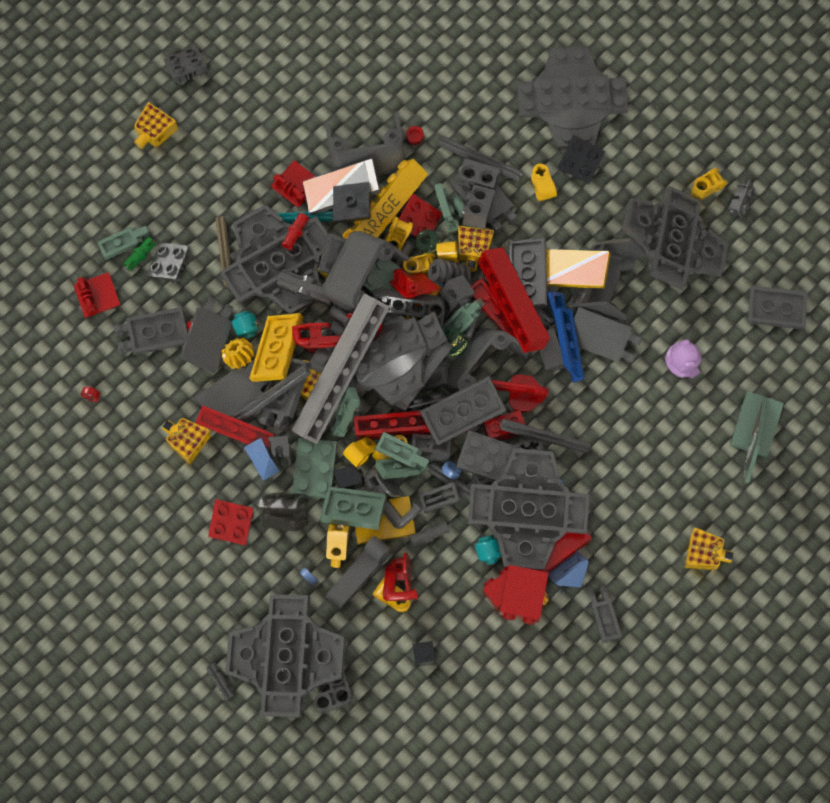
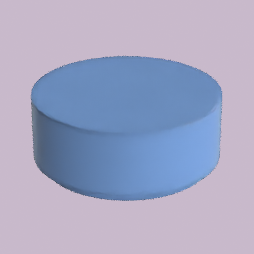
[441,461,462,479]
[300,567,319,586]

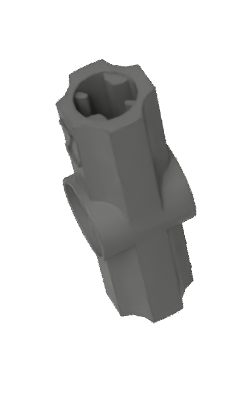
[277,269,332,306]

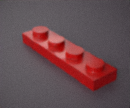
[471,278,517,339]
[195,405,274,449]

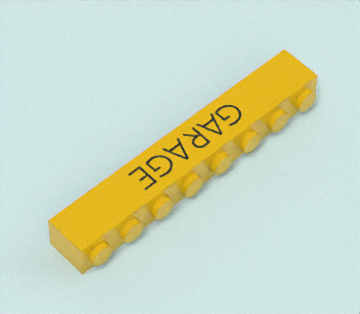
[318,159,428,279]

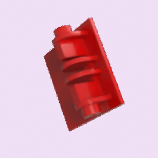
[270,160,316,208]
[399,193,442,244]
[388,268,440,298]
[73,272,120,318]
[208,499,254,545]

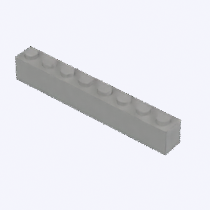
[292,294,390,444]

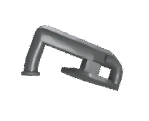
[364,465,423,529]

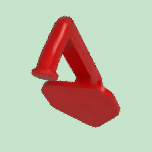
[292,312,354,349]
[492,374,549,412]
[382,553,418,601]

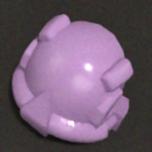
[665,339,702,378]

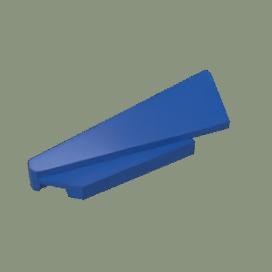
[548,292,584,383]

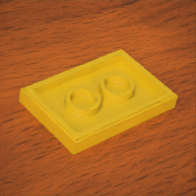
[355,496,416,545]

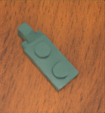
[434,183,459,235]
[97,225,151,260]
[442,298,485,343]
[332,387,360,437]
[375,432,429,469]
[375,459,426,480]

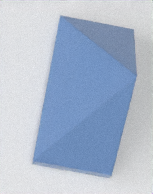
[244,438,280,481]
[548,551,589,588]

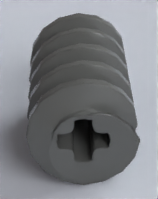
[428,259,471,284]

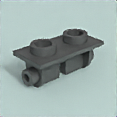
[728,179,755,221]

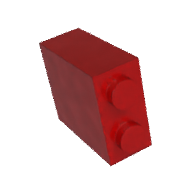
[499,565,548,625]

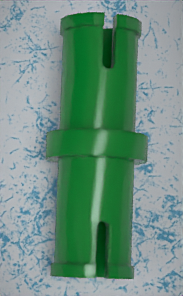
[123,237,156,272]

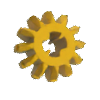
[221,337,255,370]

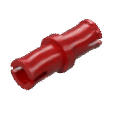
[281,213,309,250]

